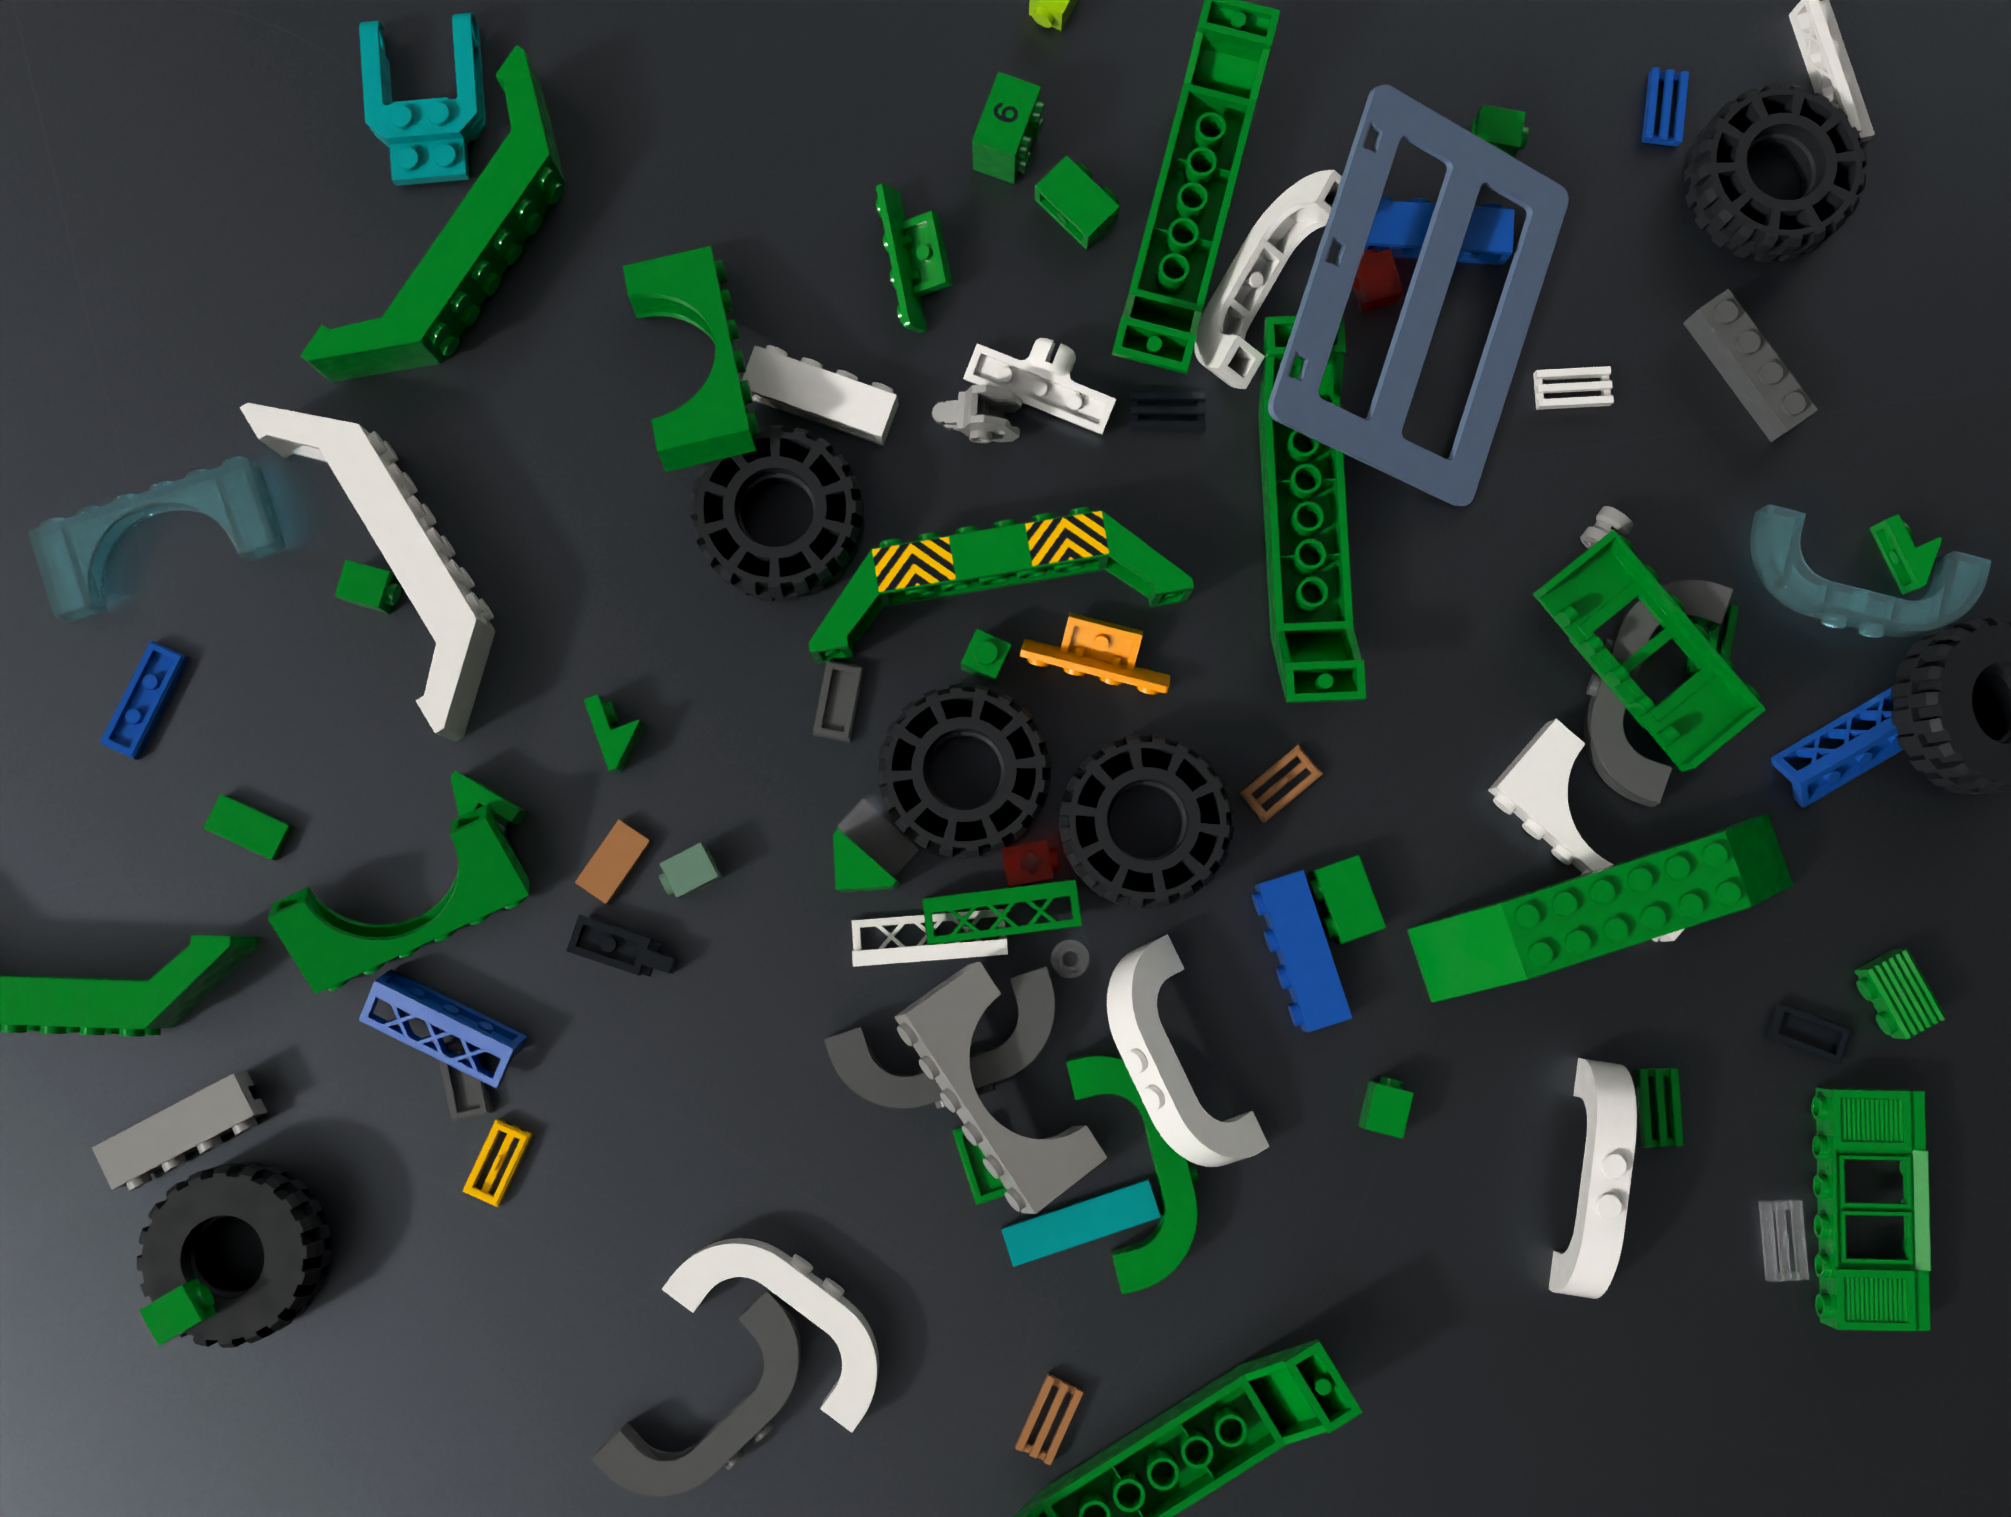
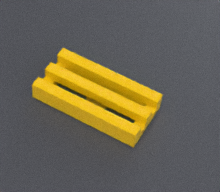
[462,1118,534,1207]

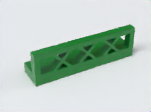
[922,880,1082,945]

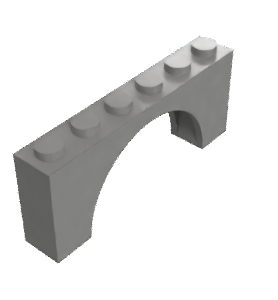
[894,961,1107,1214]

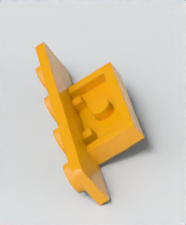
[1019,613,1170,695]

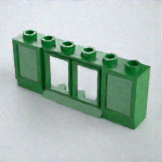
[1533,529,1766,772]
[1811,1087,1931,1331]

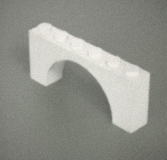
[1488,719,1684,942]

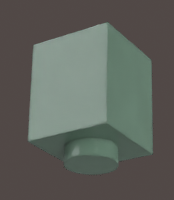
[658,842,723,899]

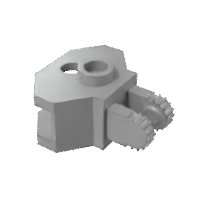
[931,385,1022,443]

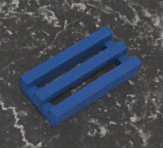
[1642,67,1689,147]

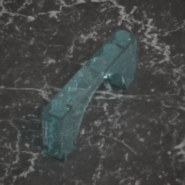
[28,456,287,623]

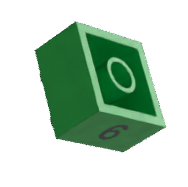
[972,72,1045,184]

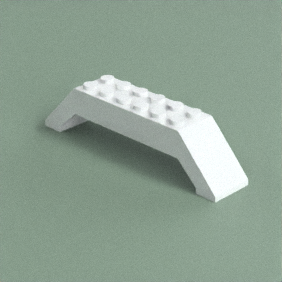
[239,403,495,742]

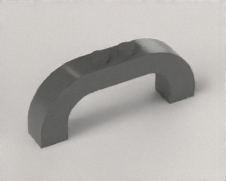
[1584,580,1733,807]
[824,966,1055,1109]
[591,1289,802,1497]

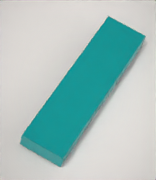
[1001,1178,1161,1267]

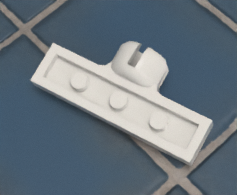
[963,338,1117,435]

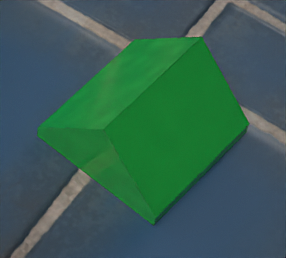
[833,829,900,893]

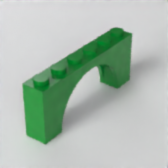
[623,246,760,472]
[268,804,530,994]

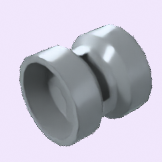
[1580,506,1634,549]

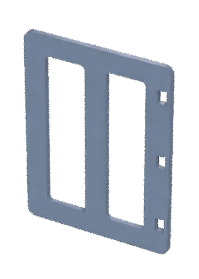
[1268,84,1569,506]

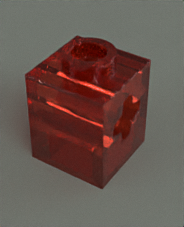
[1353,249,1404,313]
[1001,840,1060,888]

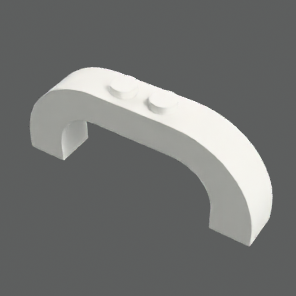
[1194,170,1342,389]
[1107,934,1270,1167]
[1549,1058,1637,1299]
[662,1238,879,1433]

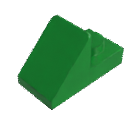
[1869,514,1942,595]
[583,694,646,774]
[450,770,528,827]

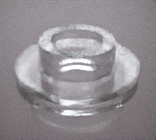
[1051,940,1089,978]

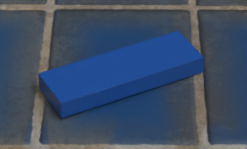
[99,640,190,760]

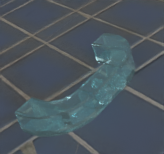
[1750,504,1992,638]

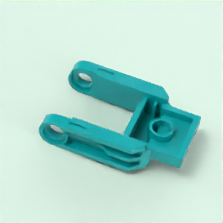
[359,12,486,186]

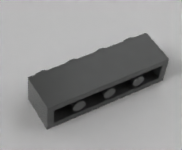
[1683,289,1818,442]

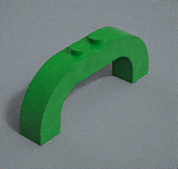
[1065,1054,1199,1295]

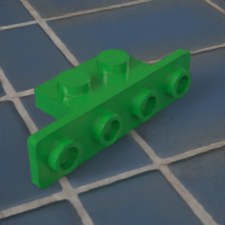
[876,183,953,334]

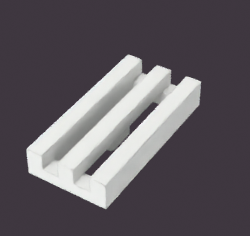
[1533,366,1614,410]

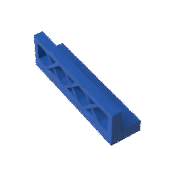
[1771,686,1903,808]
[359,969,528,1088]

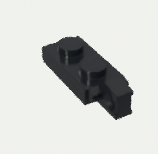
[566,915,678,977]

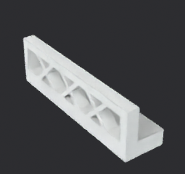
[1789,0,1875,143]
[851,909,1008,967]

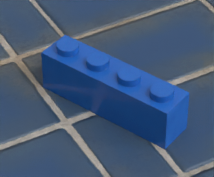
[1362,196,1515,265]
[1252,870,1352,1032]

